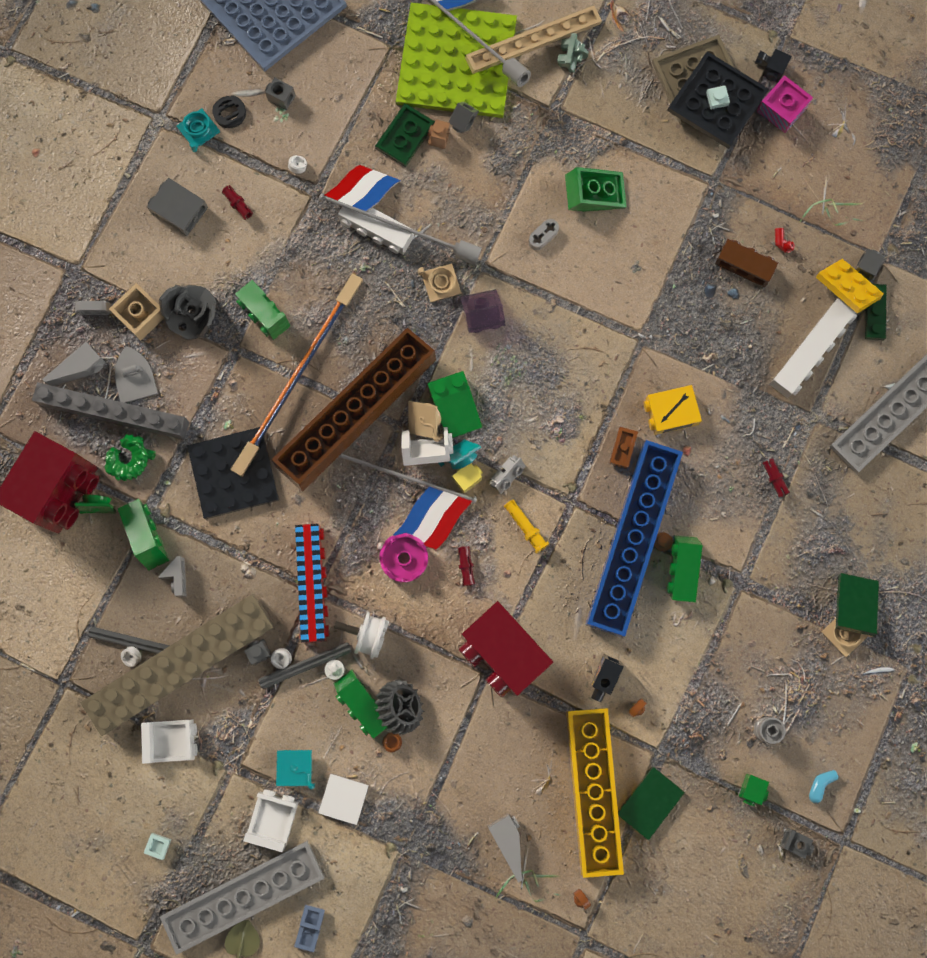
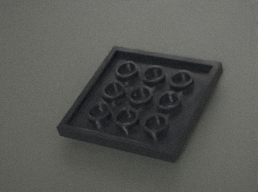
[667,51,769,149]
[187,427,279,519]

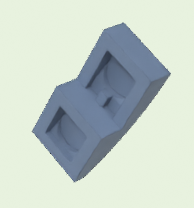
[294,905,325,953]

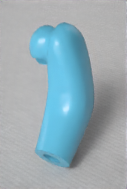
[809,770,838,803]

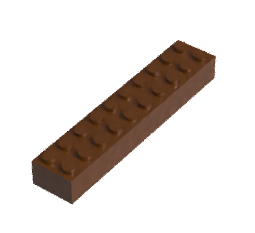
[271,328,436,492]

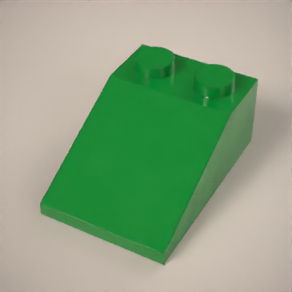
[565,167,627,212]
[427,371,483,439]

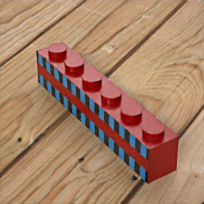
[295,524,330,643]

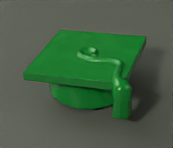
[75,494,116,514]

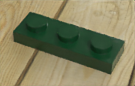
[865,284,887,340]

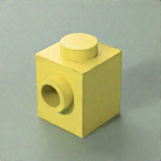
[452,463,483,494]

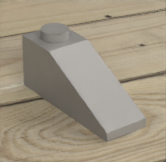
[42,342,106,386]
[488,814,522,883]

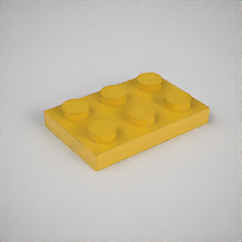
[816,259,884,313]

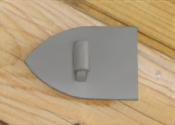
[115,346,158,403]

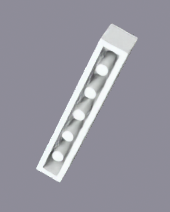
[769,297,857,398]

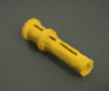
[504,499,550,554]

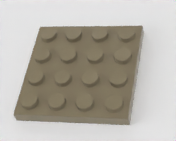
[652,35,734,125]

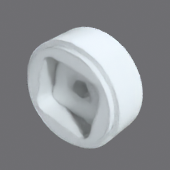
[288,155,307,174]
[121,646,141,667]
[271,648,292,669]
[325,660,345,680]

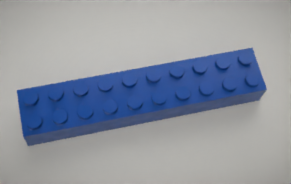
[585,440,683,638]

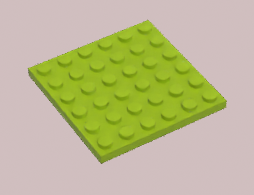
[396,2,517,118]

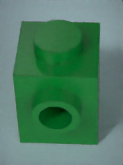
[739,774,769,807]

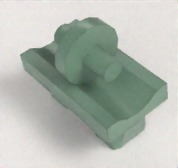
[557,33,589,73]

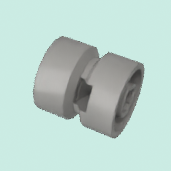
[753,717,786,744]

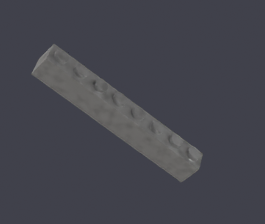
[32,382,190,440]

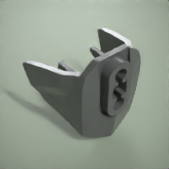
[159,284,217,340]

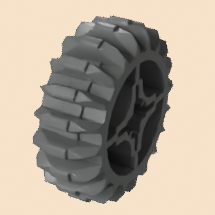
[375,680,425,735]

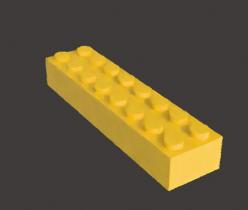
[566,708,624,878]

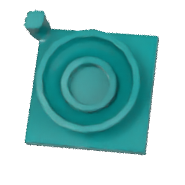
[176,108,220,152]
[438,439,481,470]
[276,750,315,790]

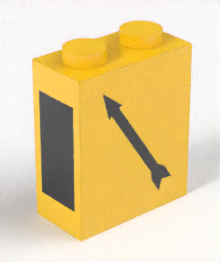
[644,385,702,435]

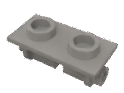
[489,455,526,494]

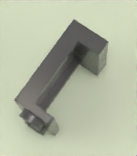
[147,177,208,236]

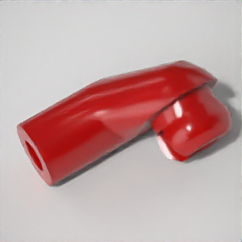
[775,228,795,253]

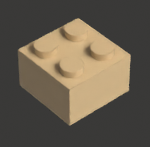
[109,283,164,341]

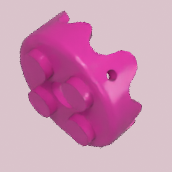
[379,533,428,583]

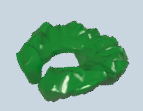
[105,434,148,481]

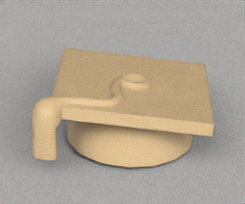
[418,264,462,303]
[408,401,444,442]
[821,618,873,657]

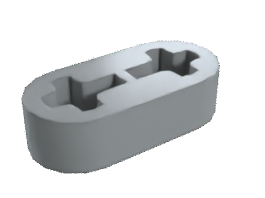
[529,219,559,250]
[75,301,111,315]

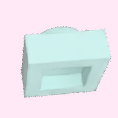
[706,86,730,109]
[144,833,171,860]

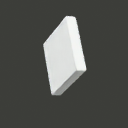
[319,774,369,825]

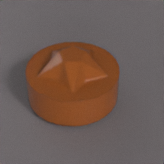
[629,698,647,718]
[573,889,591,910]

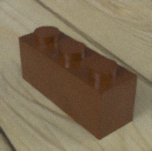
[715,239,778,288]

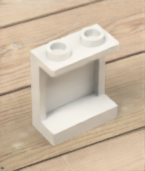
[402,427,453,466]
[141,719,198,764]
[243,789,299,852]

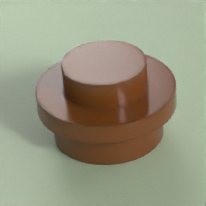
[654,532,673,552]
[382,732,402,752]

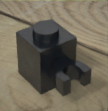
[755,49,792,83]

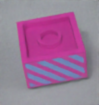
[757,75,813,133]

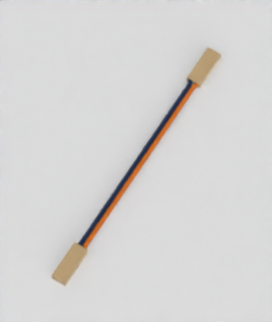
[231,273,363,477]

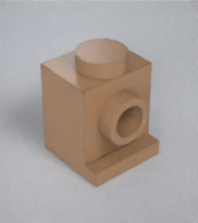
[428,120,450,149]

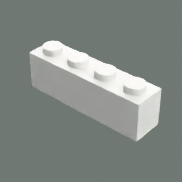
[338,207,414,255]

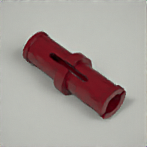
[222,185,253,220]
[762,458,790,498]
[458,546,475,586]

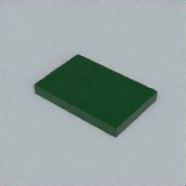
[375,104,435,167]
[836,573,879,637]
[618,766,685,840]

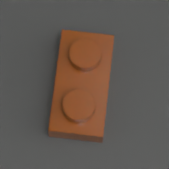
[609,427,638,469]

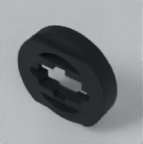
[212,95,246,128]

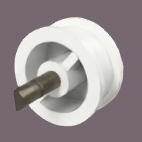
[334,612,389,659]

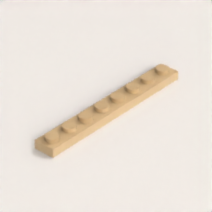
[465,6,602,74]

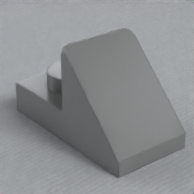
[158,556,187,597]

